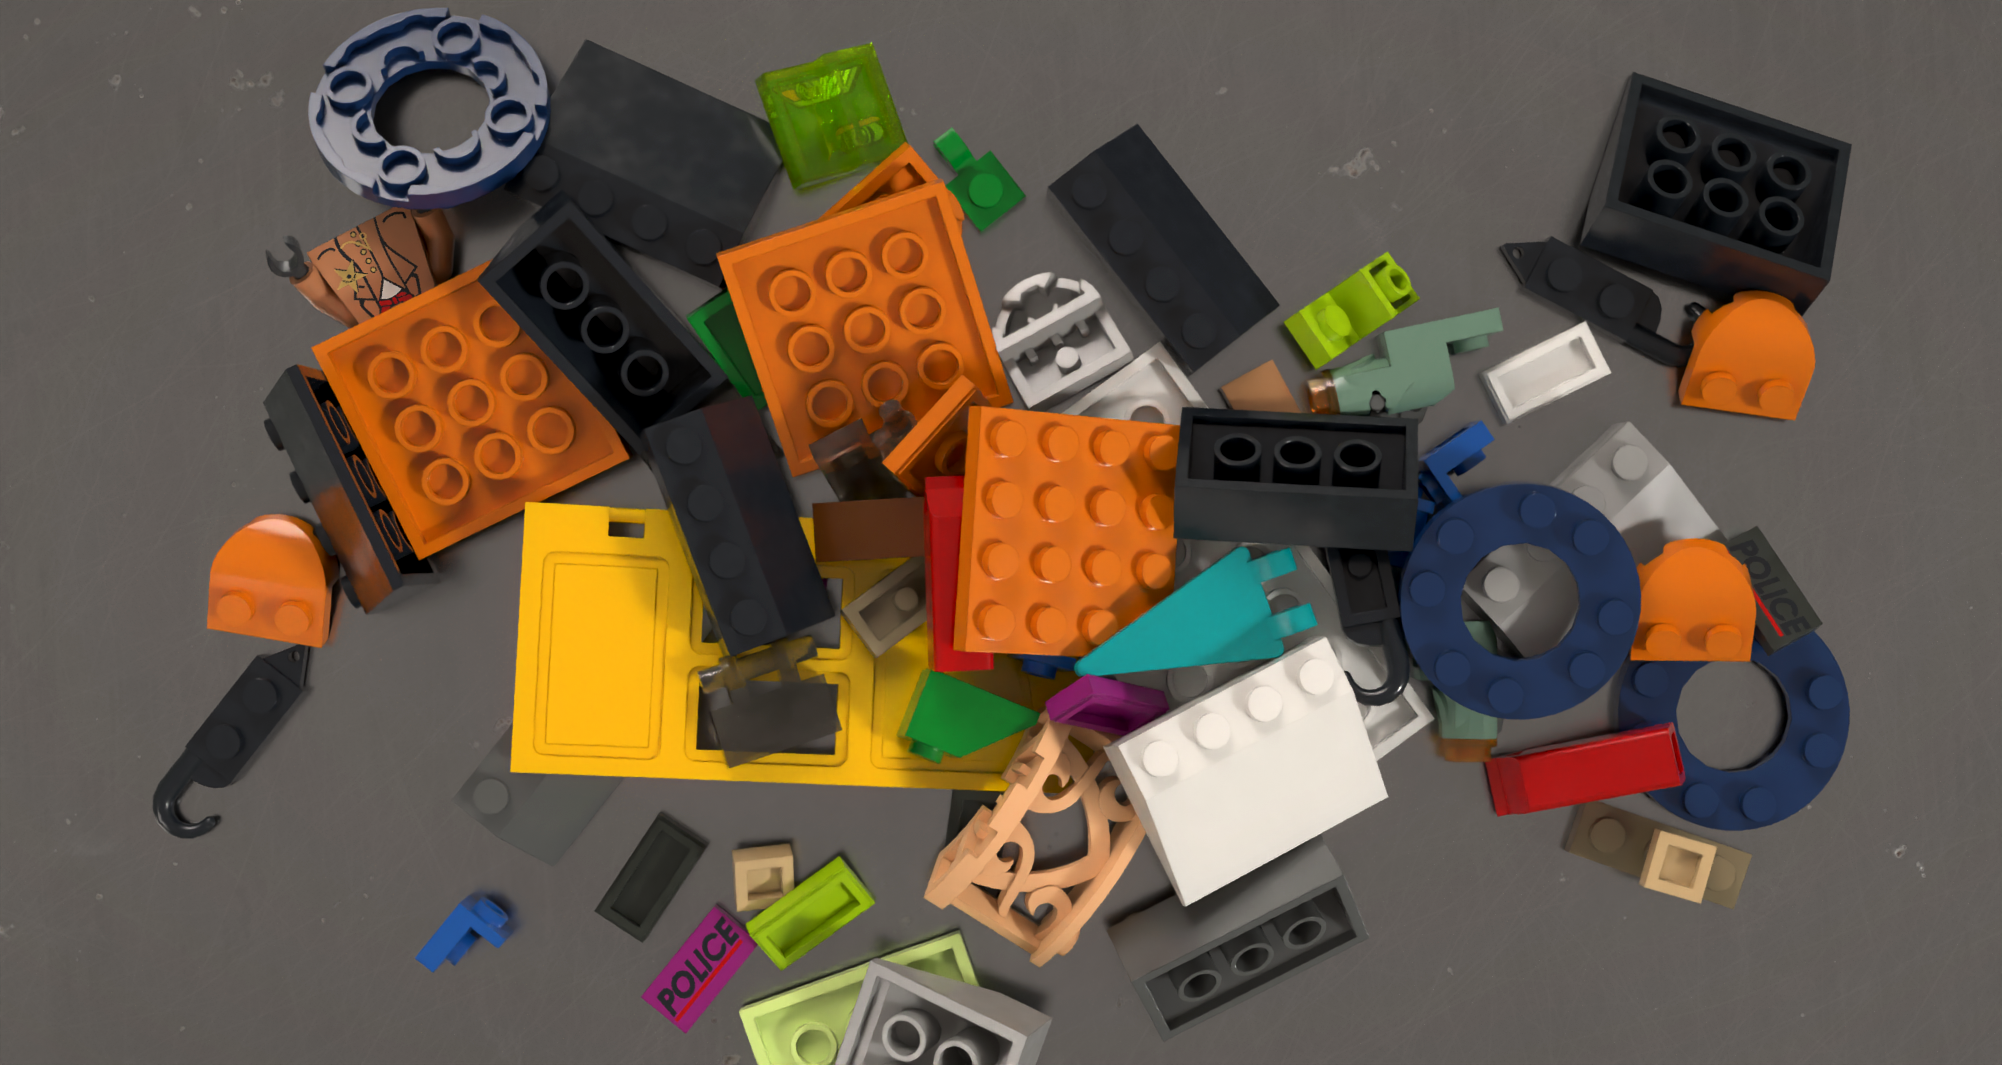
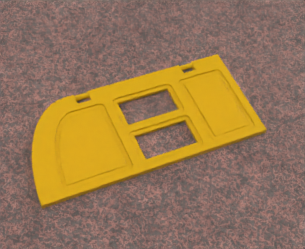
[510,502,1093,794]

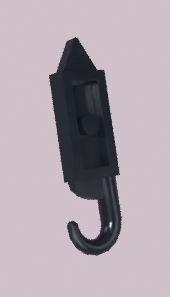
[1501,236,1706,367]
[1325,547,1410,706]
[153,644,309,839]

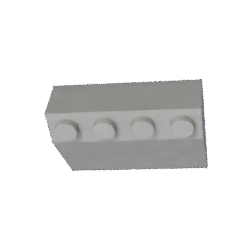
[1461,421,1728,658]
[835,958,1052,1065]

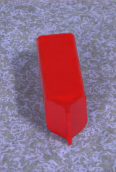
[923,475,994,672]
[1485,722,1686,817]

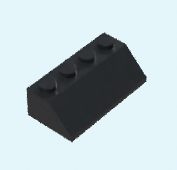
[1046,123,1280,377]
[477,189,728,455]
[640,395,836,659]
[1173,407,1418,552]

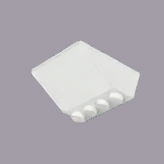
[1103,637,1388,906]

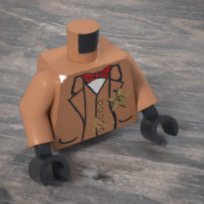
[265,207,455,329]

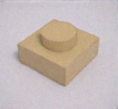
[1639,828,1717,904]
[732,843,794,912]

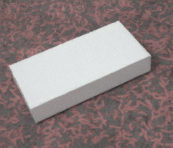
[1478,321,1611,425]

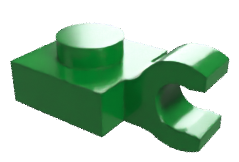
[933,127,1026,233]

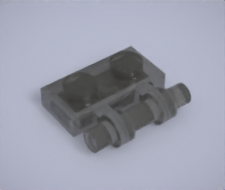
[809,399,918,502]
[697,634,842,768]

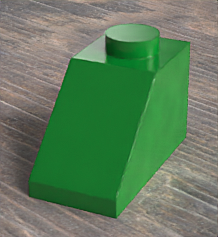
[896,669,1041,764]

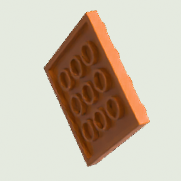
[716,178,1014,477]
[311,259,633,560]
[953,406,1180,657]

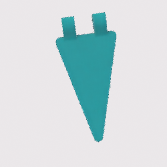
[1074,547,1318,677]

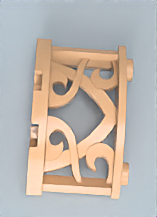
[923,689,1146,968]

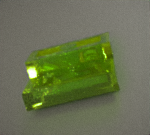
[755,43,908,190]

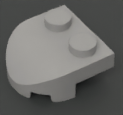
[992,272,1134,412]

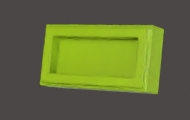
[745,856,875,971]

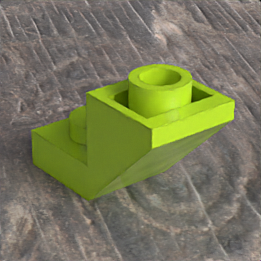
[1284,251,1420,370]

